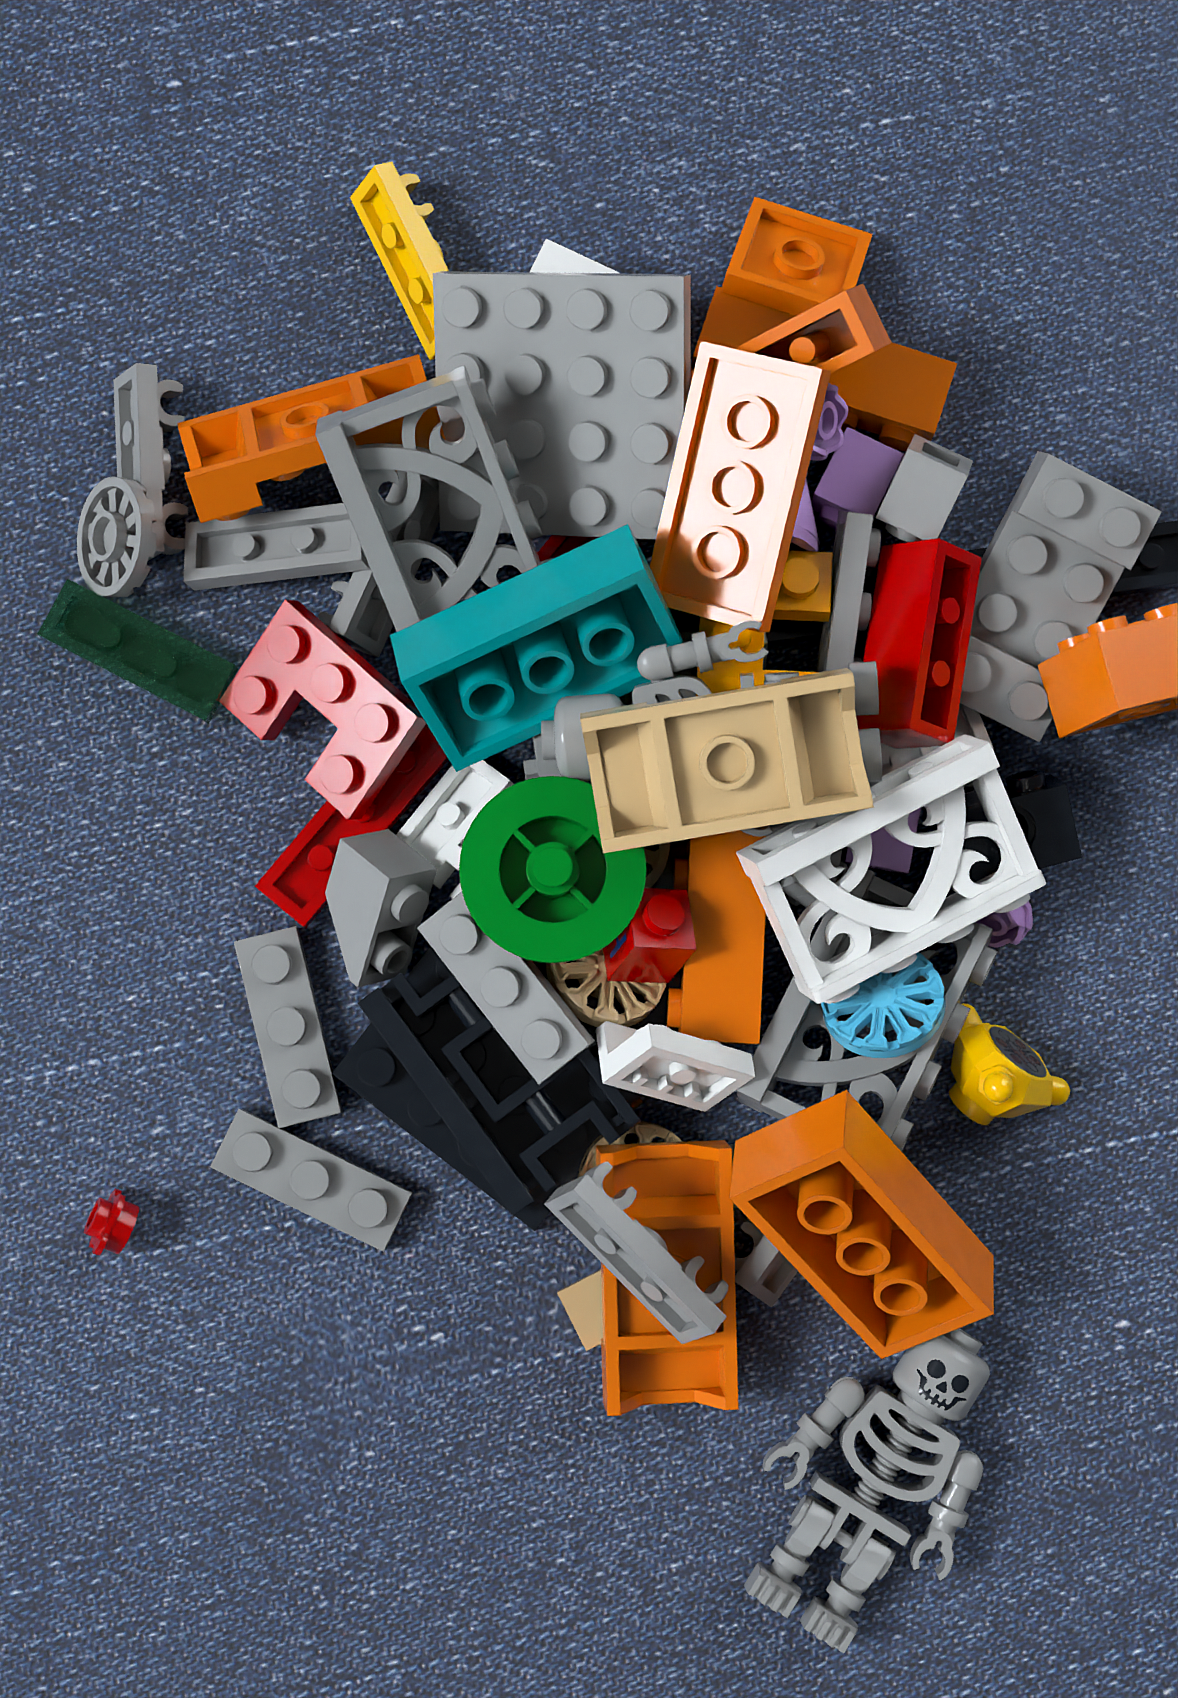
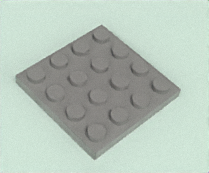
[433,271,691,539]

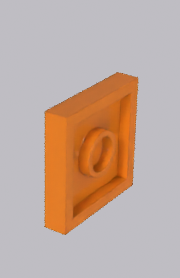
[721,197,873,316]

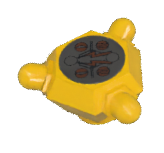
[949,1003,1070,1125]

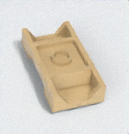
[580,668,874,853]

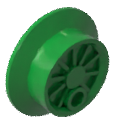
[459,776,646,963]

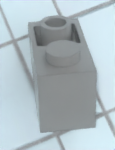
[875,434,973,542]
[325,829,437,987]

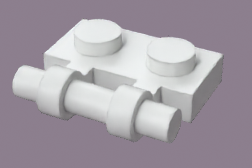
[396,760,514,899]

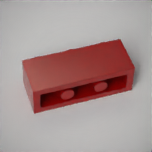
[856,538,982,749]

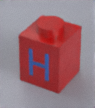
[603,888,696,983]

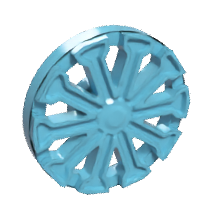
[821,952,946,1058]

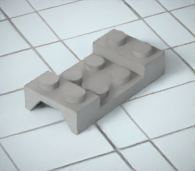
[960,451,1162,742]

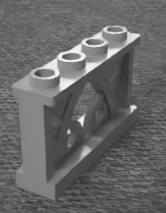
[315,365,552,632]
[736,863,998,1151]

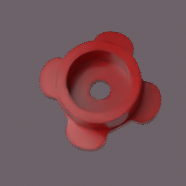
[84,1188,139,1256]

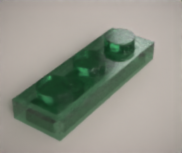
[37,579,238,724]

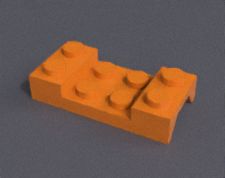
[177,354,446,523]
[596,1140,739,1416]

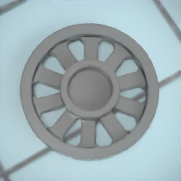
[77,477,157,597]

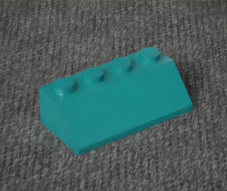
[390,524,684,772]

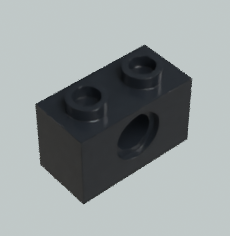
[933,769,1082,882]

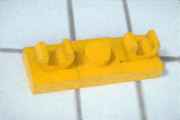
[350,161,449,360]

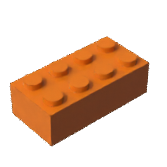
[1038,603,1178,739]
[729,1090,994,1359]

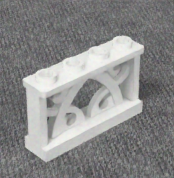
[736,734,1046,1004]

